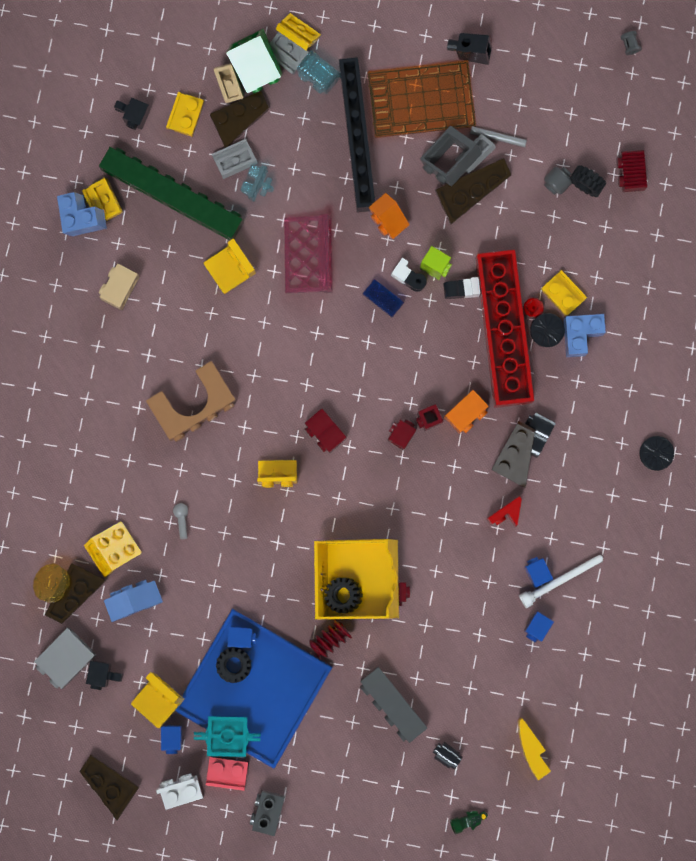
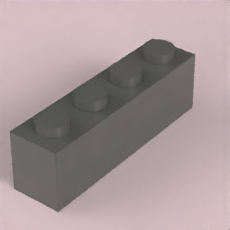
[360,667,427,743]

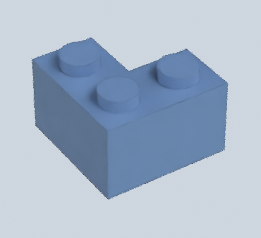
[57,192,107,236]
[563,314,606,357]
[104,580,163,622]

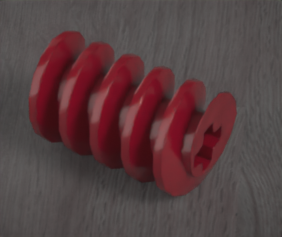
[309,621,352,661]

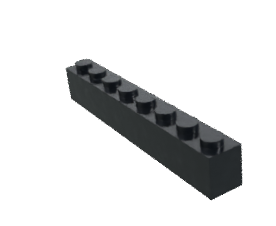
[339,57,375,213]

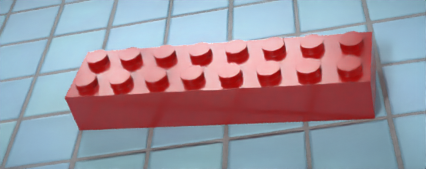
[475,250,534,408]

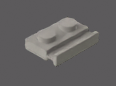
[270,32,310,75]
[212,139,258,179]

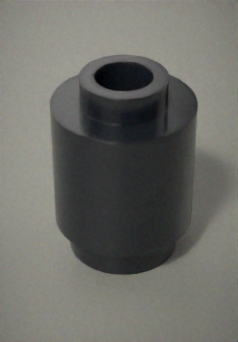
[433,742,463,770]

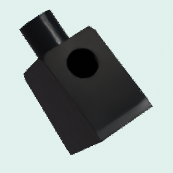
[447,33,492,65]

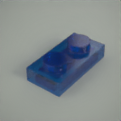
[362,279,404,318]

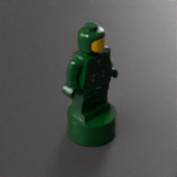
[450,811,488,835]

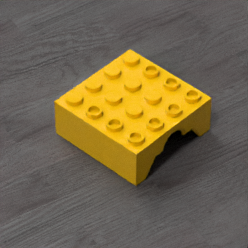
[314,539,399,619]

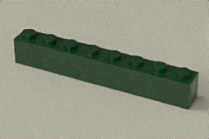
[99,147,244,241]

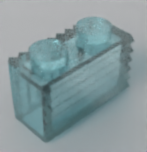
[297,50,340,95]

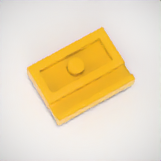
[276,13,321,50]
[166,92,204,137]
[82,178,123,221]
[540,270,587,316]

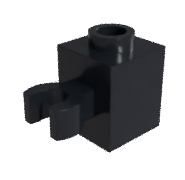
[114,97,151,130]
[86,660,123,690]

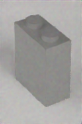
[34,628,97,689]

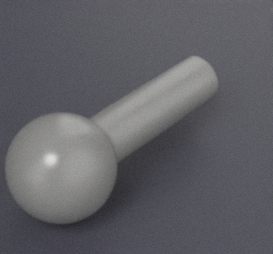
[173,503,188,540]

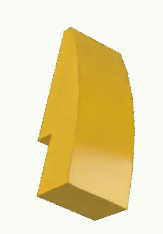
[518,718,551,781]

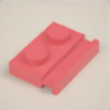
[206,756,248,791]

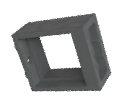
[420,126,482,187]

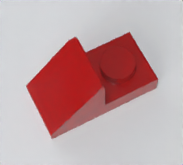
[487,496,522,527]

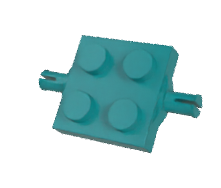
[194,716,261,757]

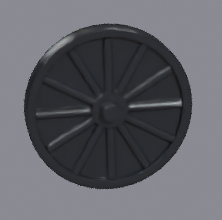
[530,313,565,347]
[639,436,674,471]

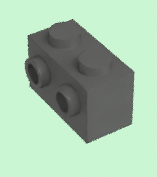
[250,790,285,836]

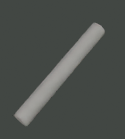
[470,126,527,147]

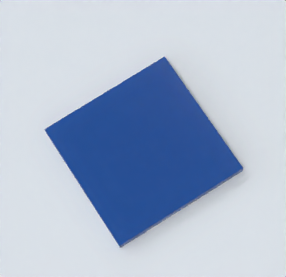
[175,609,332,769]

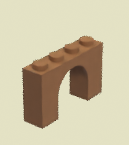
[146,361,236,442]

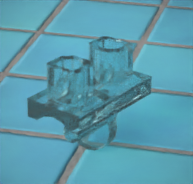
[240,165,274,202]

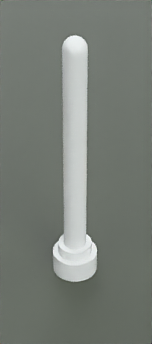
[519,555,603,608]

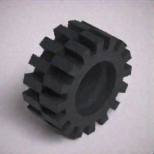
[570,165,606,197]
[325,578,363,613]
[216,648,251,683]

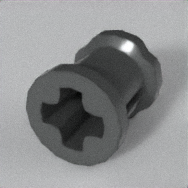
[620,31,642,55]

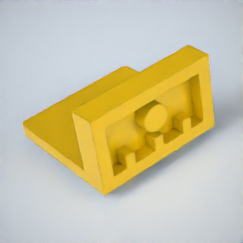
[204,238,256,294]
[257,460,297,488]
[84,522,141,578]
[131,672,184,728]

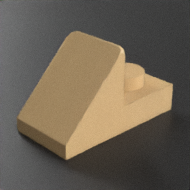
[214,63,244,103]

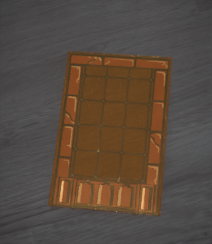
[367,60,476,138]

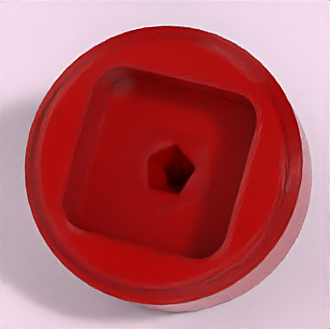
[524,298,544,318]

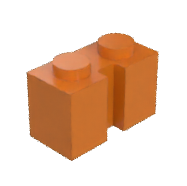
[368,193,410,239]
[444,390,489,434]

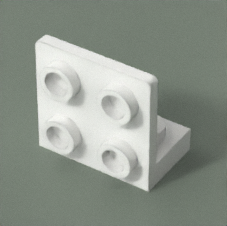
[156,773,203,810]

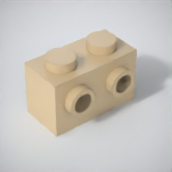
[99,263,140,310]

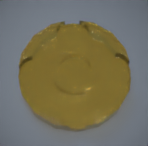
[33,564,69,603]

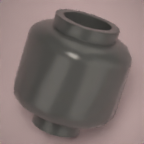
[544,167,572,195]

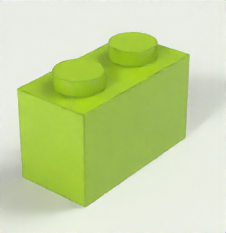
[420,246,452,280]

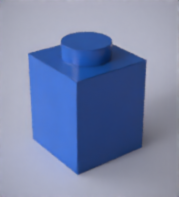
[524,557,553,588]
[524,611,554,643]
[227,627,256,648]
[161,725,182,754]

